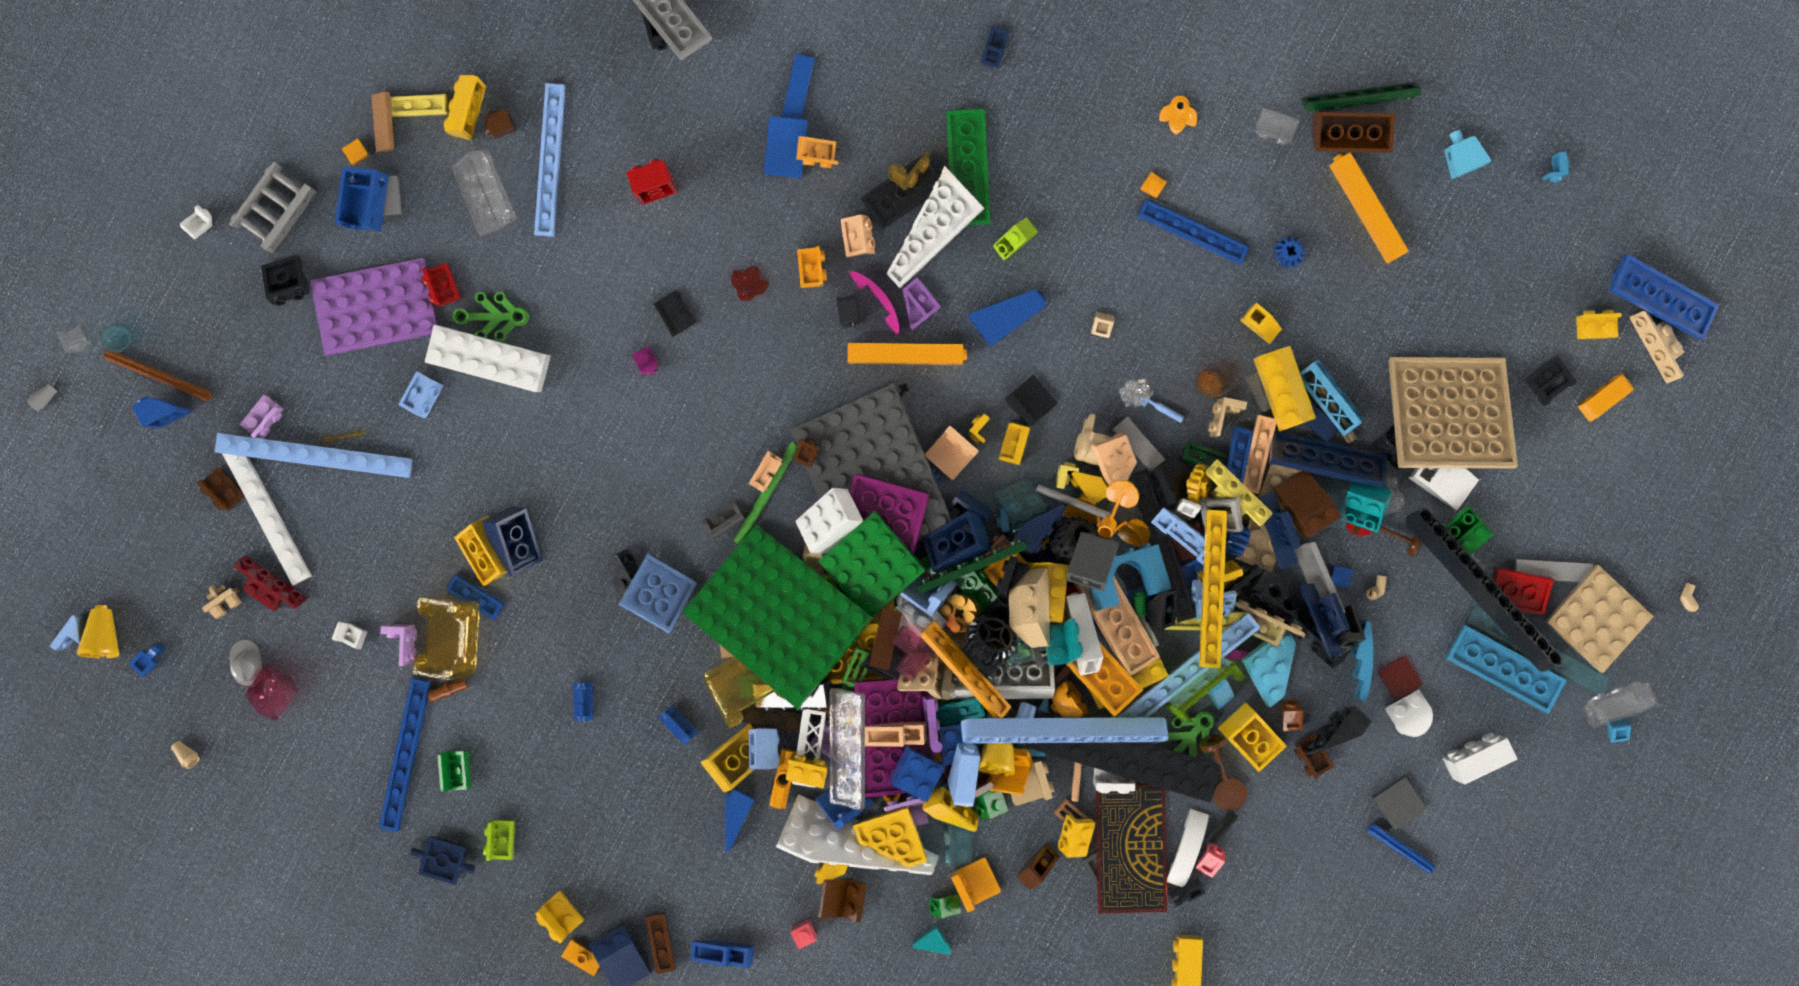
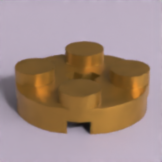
[941,593,980,633]

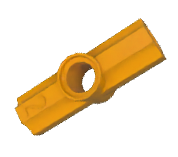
[769,748,797,809]

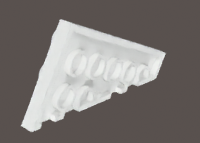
[887,166,984,288]

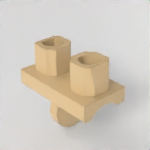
[202,585,242,619]

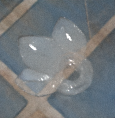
[1106,501,1143,526]

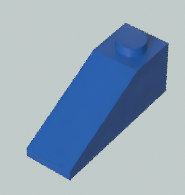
[724,787,756,852]

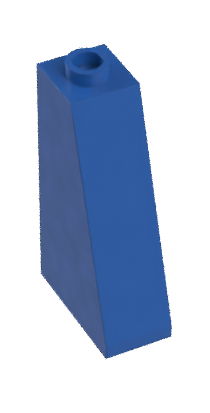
[968,289,1047,348]

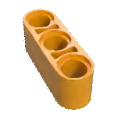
[1577,373,1634,422]

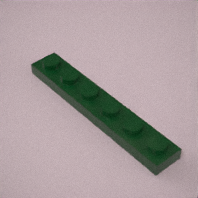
[1302,82,1421,112]
[917,539,1029,594]

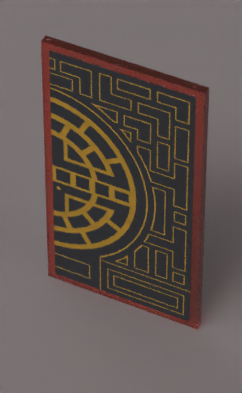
[1095,784,1167,914]

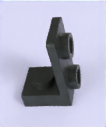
[1338,605,1366,648]

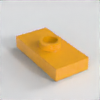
[561,939,600,976]

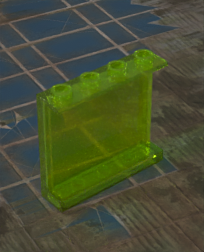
[1166,658,1246,723]

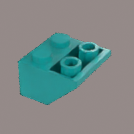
[1341,482,1392,533]

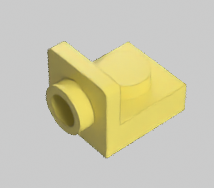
[1055,462,1080,489]

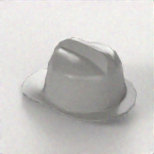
[229,640,263,686]

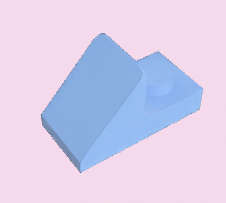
[50,614,86,651]

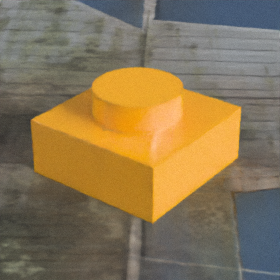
[1140,172,1167,199]

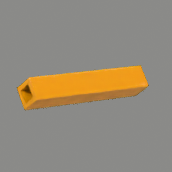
[1329,153,1409,264]
[848,343,967,365]

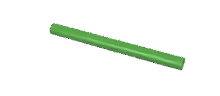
[733,442,798,544]

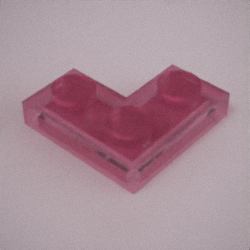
[891,626,934,681]

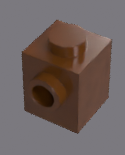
[484,109,516,139]

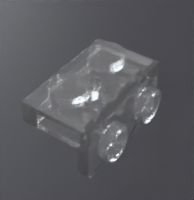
[1254,107,1300,145]

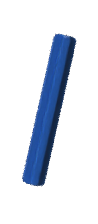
[1367,823,1435,874]

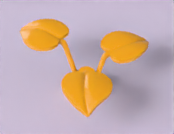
[1063,480,1150,547]

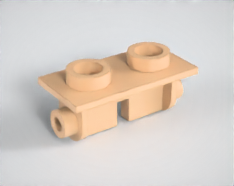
[749,451,783,492]

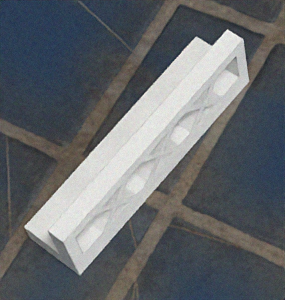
[792,707,826,788]

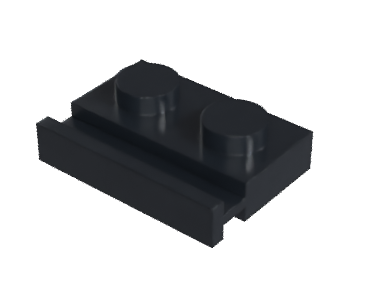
[653,290,697,337]

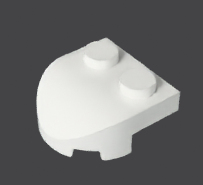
[1385,690,1433,737]

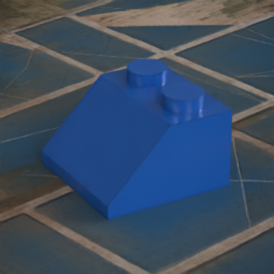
[132,396,192,429]

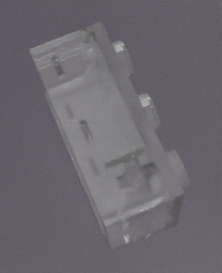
[1582,681,1659,729]

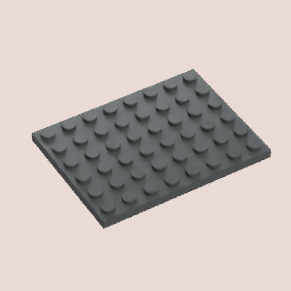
[790,384,952,542]

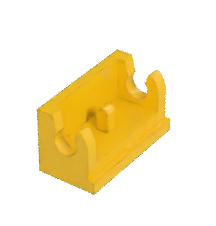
[998,423,1030,465]

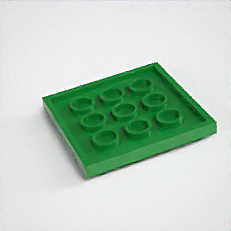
[818,511,926,617]

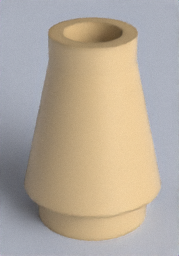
[171,741,200,769]

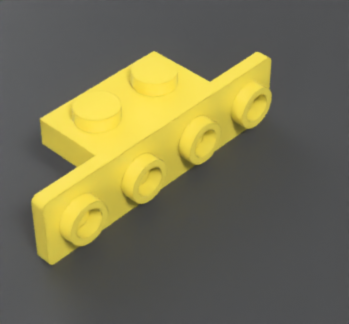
[1205,460,1273,526]

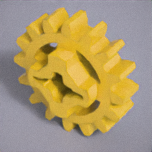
[1186,463,1212,505]

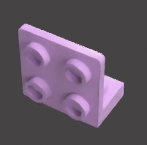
[380,624,417,666]
[884,796,929,826]

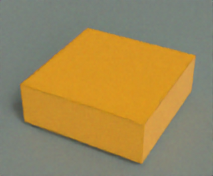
[342,138,370,166]

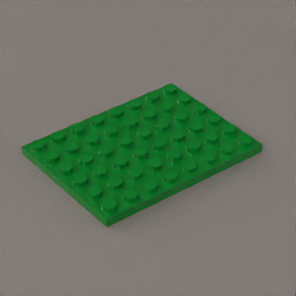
[681,524,873,710]

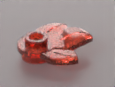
[731,266,769,302]

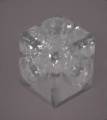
[1118,377,1154,407]

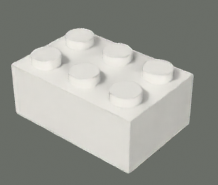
[795,488,863,554]
[1443,733,1517,784]

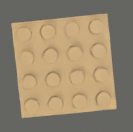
[1545,565,1654,673]

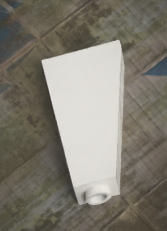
[1064,593,1103,676]

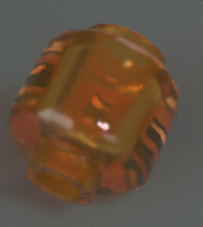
[1195,369,1224,398]

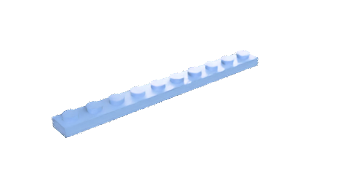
[214,433,413,478]
[1113,612,1261,718]

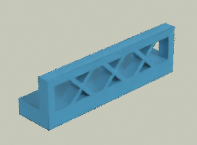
[1300,359,1365,436]

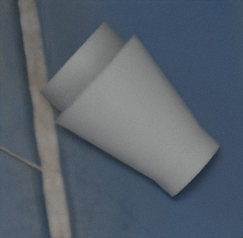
[26,383,58,411]

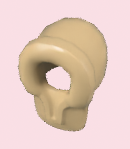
[1074,414,1112,465]

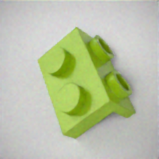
[483,819,515,861]

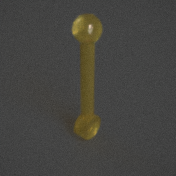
[324,430,364,443]

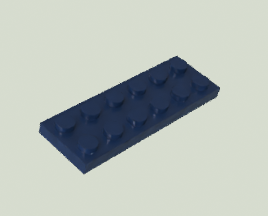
[1269,431,1387,488]

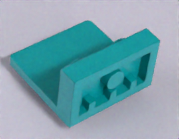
[1045,618,1083,666]

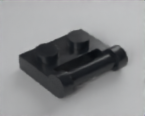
[1524,356,1577,406]

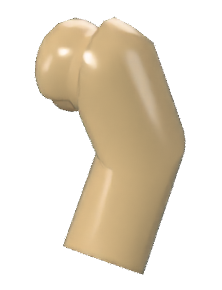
[1366,575,1387,600]
[1680,583,1699,612]

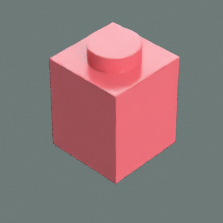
[790,918,817,949]

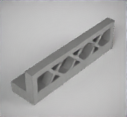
[1294,541,1345,613]

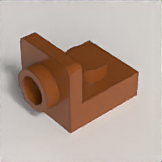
[1280,700,1303,731]

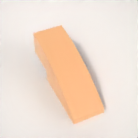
[864,721,927,746]

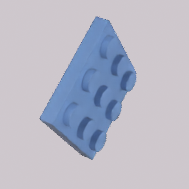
[618,554,697,633]

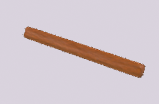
[103,349,213,401]

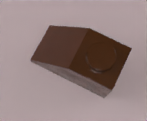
[1016,844,1059,890]

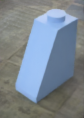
[947,743,980,807]

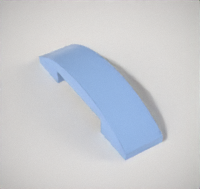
[1151,507,1205,566]

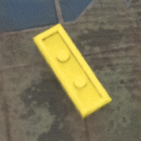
[390,94,448,117]

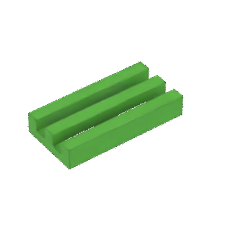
[842,646,869,687]

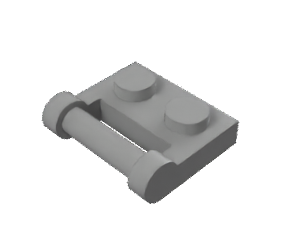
[1200,497,1243,532]

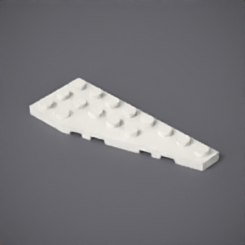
[776,794,939,875]

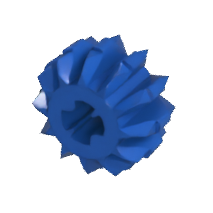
[1273,235,1306,269]
[1225,526,1251,557]

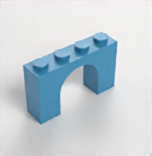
[1088,543,1172,611]

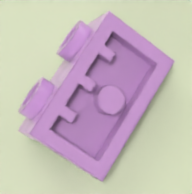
[240,394,284,439]

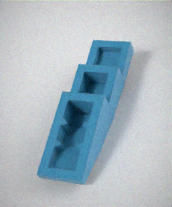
[1350,620,1373,702]
[1206,678,1234,710]

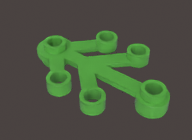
[453,292,529,342]
[1162,711,1214,758]

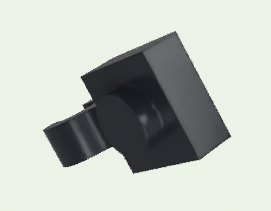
[1169,878,1206,907]

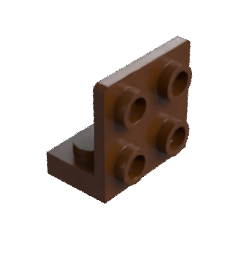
[818,878,867,922]

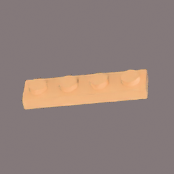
[1243,415,1276,494]

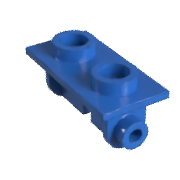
[573,682,593,722]
[658,705,698,745]

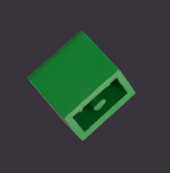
[1444,505,1493,555]

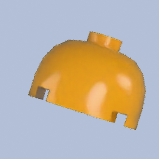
[1051,680,1087,718]

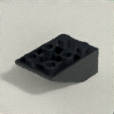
[1305,706,1372,755]

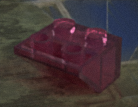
[245,663,299,721]

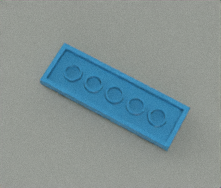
[1445,625,1567,714]

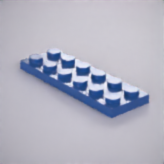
[1609,254,1719,340]

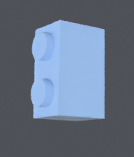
[749,729,780,769]

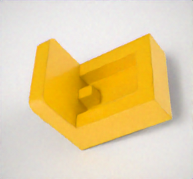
[968,413,990,444]

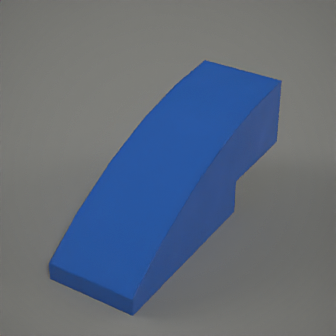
[690,941,754,968]

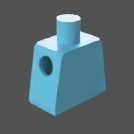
[1444,130,1491,179]

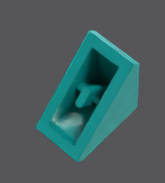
[913,924,951,955]

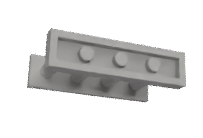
[229,161,317,253]

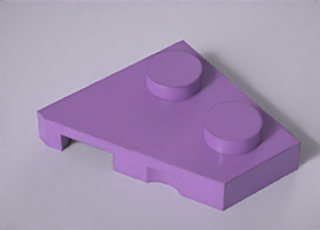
[902,277,941,331]

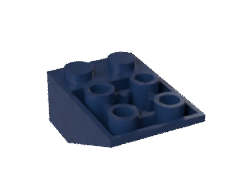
[1009,504,1065,559]

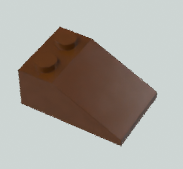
[1273,471,1342,538]

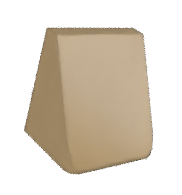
[1091,312,1114,338]

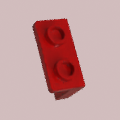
[421,263,461,307]

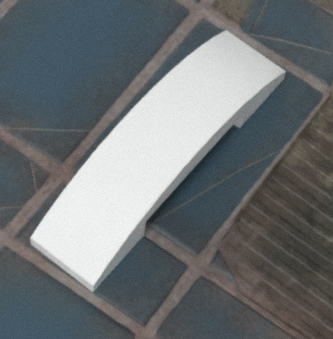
[1165,808,1209,887]

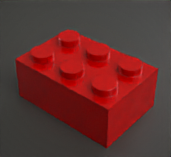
[626,159,678,205]

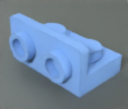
[398,371,443,418]

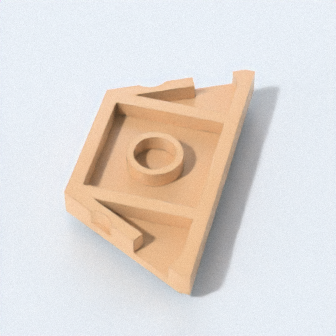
[1091,433,1137,486]

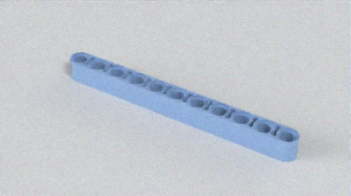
[961,718,1169,743]

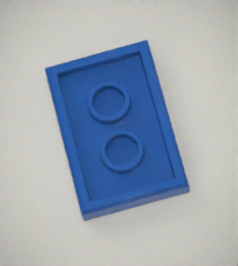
[764,116,808,178]

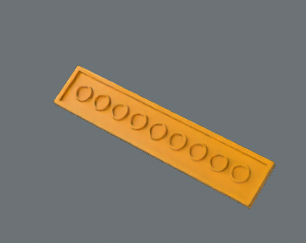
[983,546,1143,716]

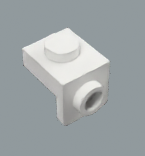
[180,205,212,240]
[332,621,368,649]

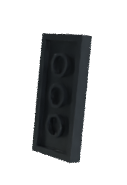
[860,155,939,231]

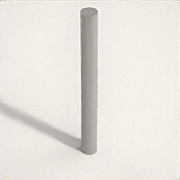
[1036,484,1110,518]

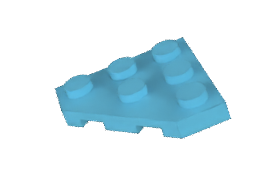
[1241,630,1296,707]

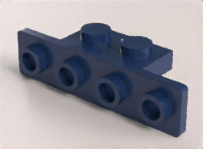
[1257,492,1301,570]
[1300,583,1350,657]

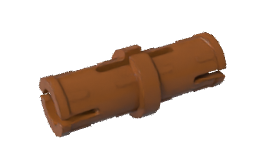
[427,677,469,703]

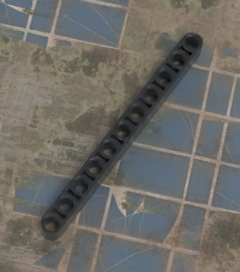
[1406,507,1562,672]

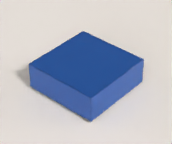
[1330,565,1353,588]

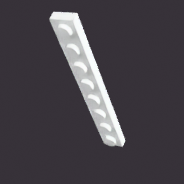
[222,453,312,586]

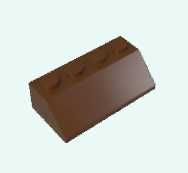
[1312,112,1395,153]

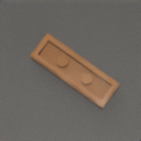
[371,91,394,153]

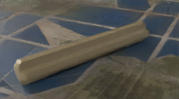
[1310,376,1357,444]

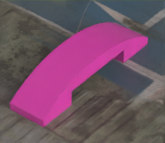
[849,271,899,336]

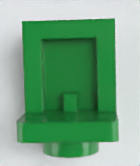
[929,893,961,918]

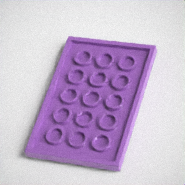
[310,258,438,356]

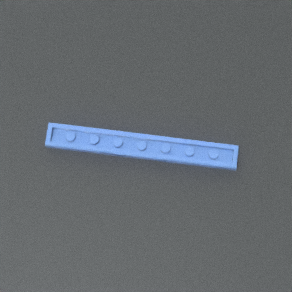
[534,83,566,237]

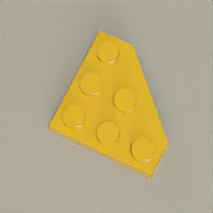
[853,806,927,867]

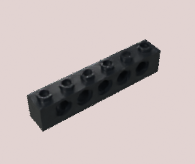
[1246,570,1352,669]

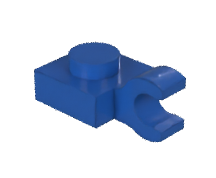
[129,643,165,677]

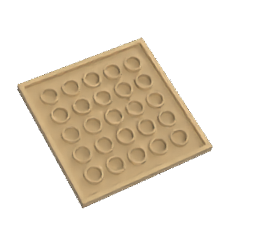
[1388,357,1518,469]

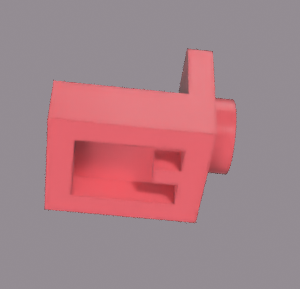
[1196,842,1226,878]

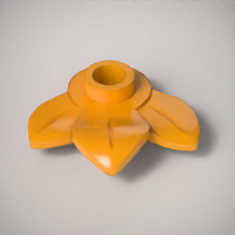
[1159,96,1197,135]

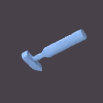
[1140,390,1184,423]

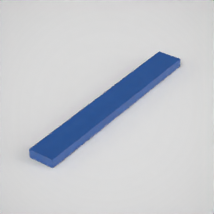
[379,677,432,832]

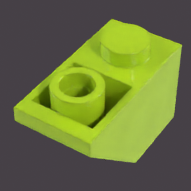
[993,217,1038,261]

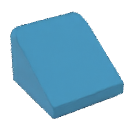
[1607,717,1631,743]

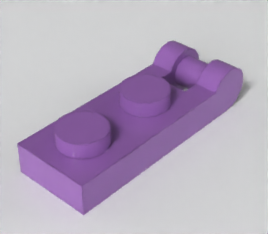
[923,695,942,753]

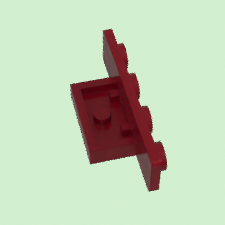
[233,555,307,612]

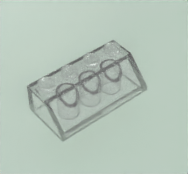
[451,149,517,238]

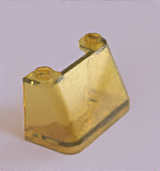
[413,597,479,680]
[703,657,782,729]

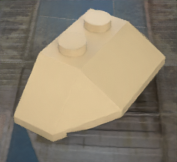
[1009,568,1050,648]

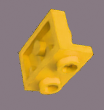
[1576,310,1622,339]
[786,754,829,788]

